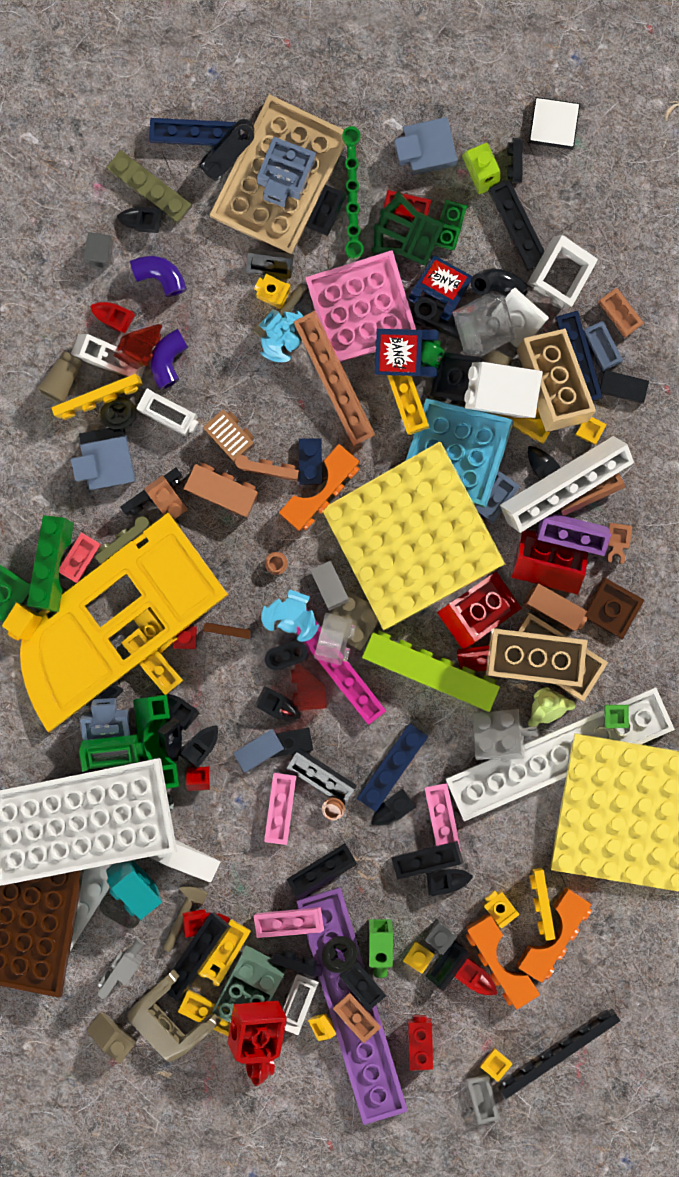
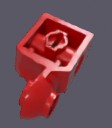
[227,1001,287,1086]

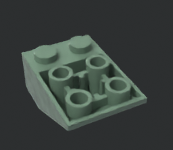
[211,945,286,1023]

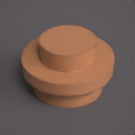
[265,552,288,575]
[322,798,345,820]

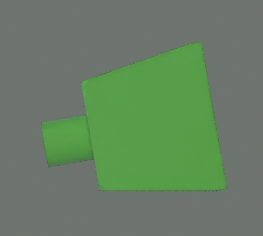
[369,919,393,978]

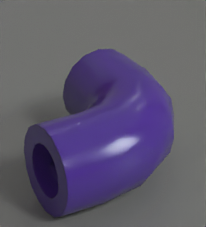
[130,255,187,297]
[150,329,188,390]

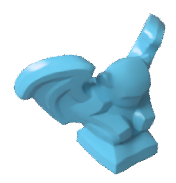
[258,309,303,362]
[261,589,319,642]

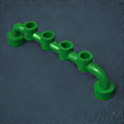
[342,126,364,260]

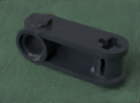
[198,119,254,182]
[412,294,480,343]

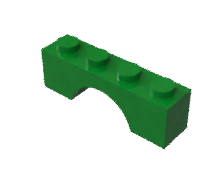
[27,515,74,612]
[133,695,179,789]

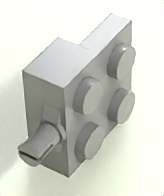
[473,709,538,760]
[97,938,144,1000]

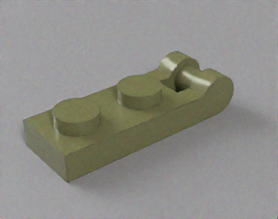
[95,516,151,564]

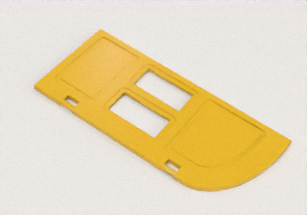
[20,513,228,732]

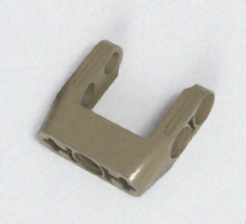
[127,969,221,1062]

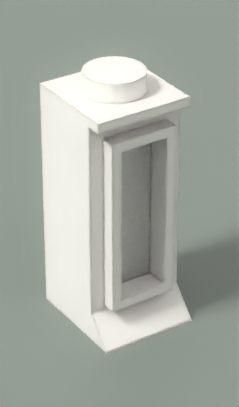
[136,388,199,437]
[283,972,319,1035]

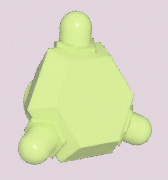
[528,687,576,727]

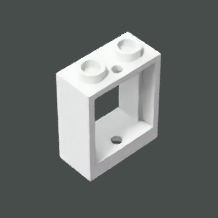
[527,235,598,309]

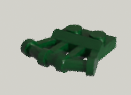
[371,191,445,266]

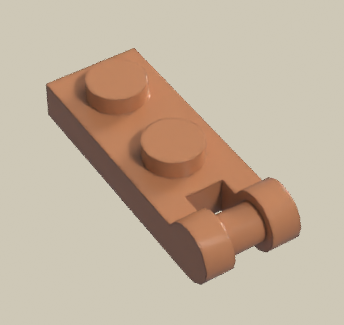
[235,455,299,482]

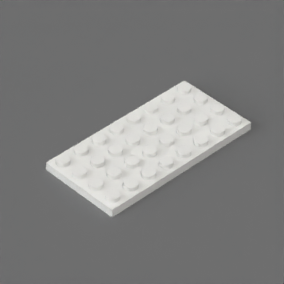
[0,758,177,886]

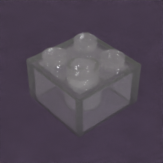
[453,294,516,357]
[314,613,356,665]

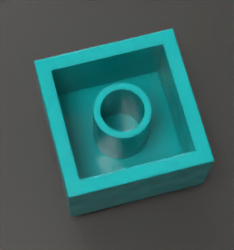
[106,860,162,920]

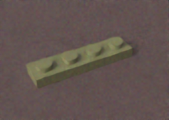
[106,150,192,224]

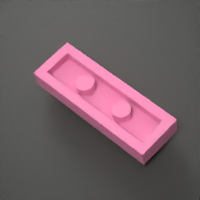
[264,773,296,845]
[424,783,461,851]
[253,907,324,938]

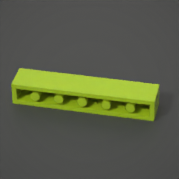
[362,630,500,712]

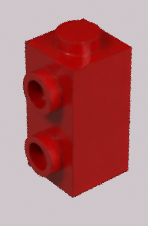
[408,1015,433,1070]

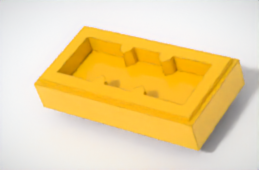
[134,607,178,653]

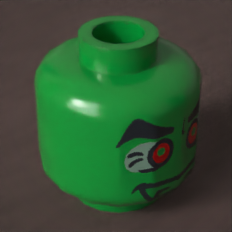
[421,340,445,369]

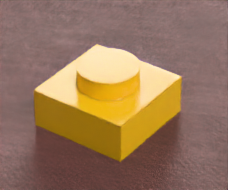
[575,417,607,446]
[403,941,435,974]
[308,1014,336,1041]
[480,1047,513,1082]

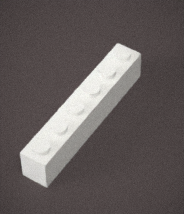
[500,436,634,533]

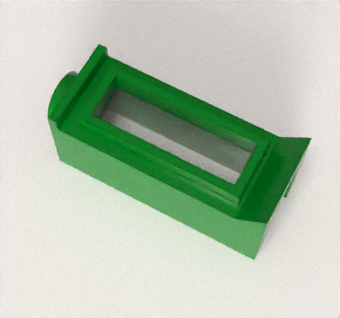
[79,735,143,772]

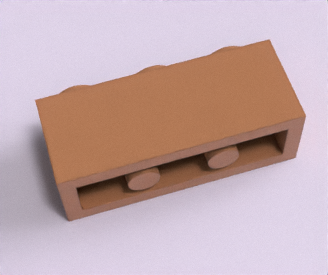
[184,463,259,519]

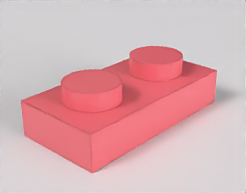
[59,532,102,583]

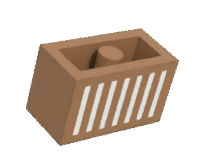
[203,409,255,464]

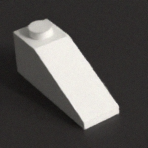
[71,334,148,378]
[149,840,221,883]

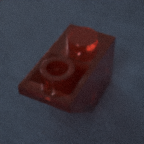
[113,324,162,369]
[291,664,327,711]

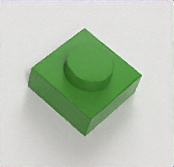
[604,704,629,728]

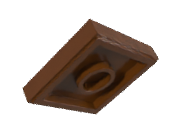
[585,578,644,640]
[203,622,253,640]

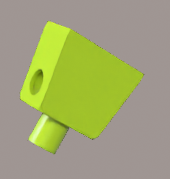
[462,142,500,195]

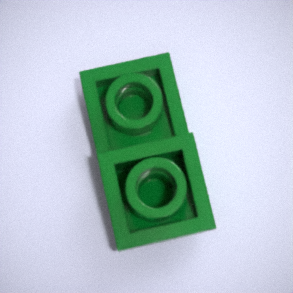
[435,199,467,251]

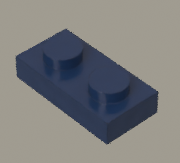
[299,438,322,485]

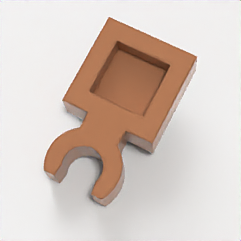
[607,523,632,564]

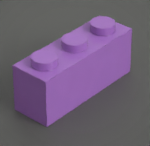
[536,513,611,556]

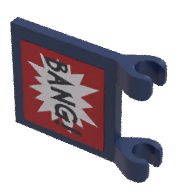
[408,255,472,321]
[375,329,439,377]

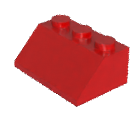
[511,529,588,595]

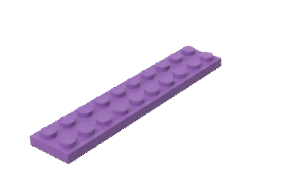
[296,887,408,1125]

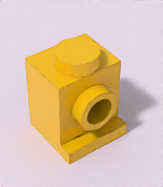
[254,274,291,309]
[483,890,520,929]

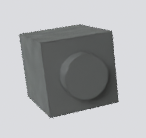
[83,232,113,269]
[423,918,457,955]

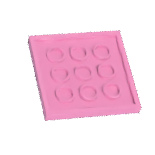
[305,251,416,363]

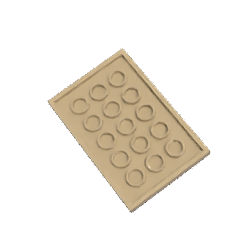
[210,94,346,254]

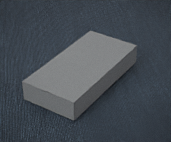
[310,561,350,611]
[466,1073,500,1125]

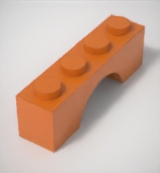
[279,444,360,532]
[516,887,592,983]
[465,913,540,1010]

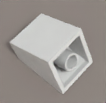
[464,362,543,418]

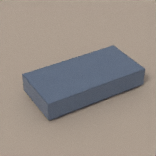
[584,321,623,372]
[234,729,284,773]

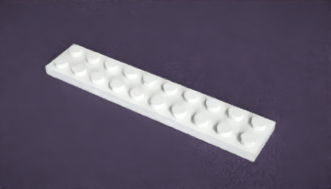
[445,687,675,822]

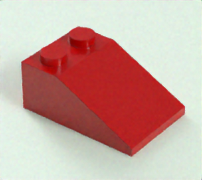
[437,571,522,650]

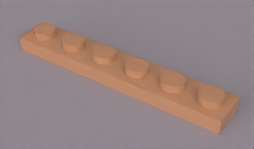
[293,311,375,446]

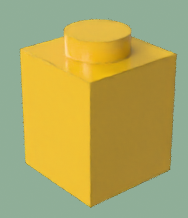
[2,603,43,641]

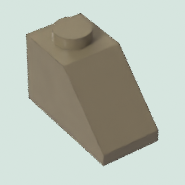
[87,1011,137,1064]

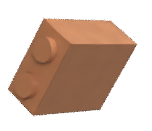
[522,583,587,632]

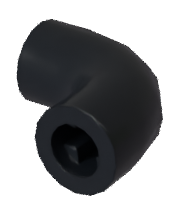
[470,268,531,297]

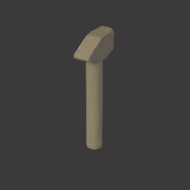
[253,283,308,338]
[163,886,208,952]

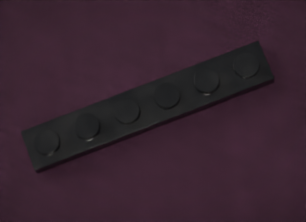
[498,1009,621,1100]

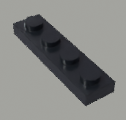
[488,179,545,271]
[166,912,231,1002]

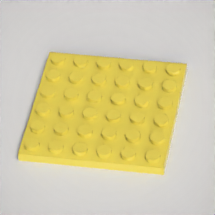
[323,442,506,630]
[550,733,679,892]

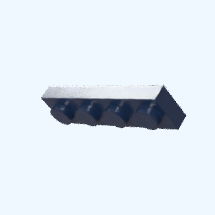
[149,118,241,146]
[555,311,603,401]
[357,723,428,812]

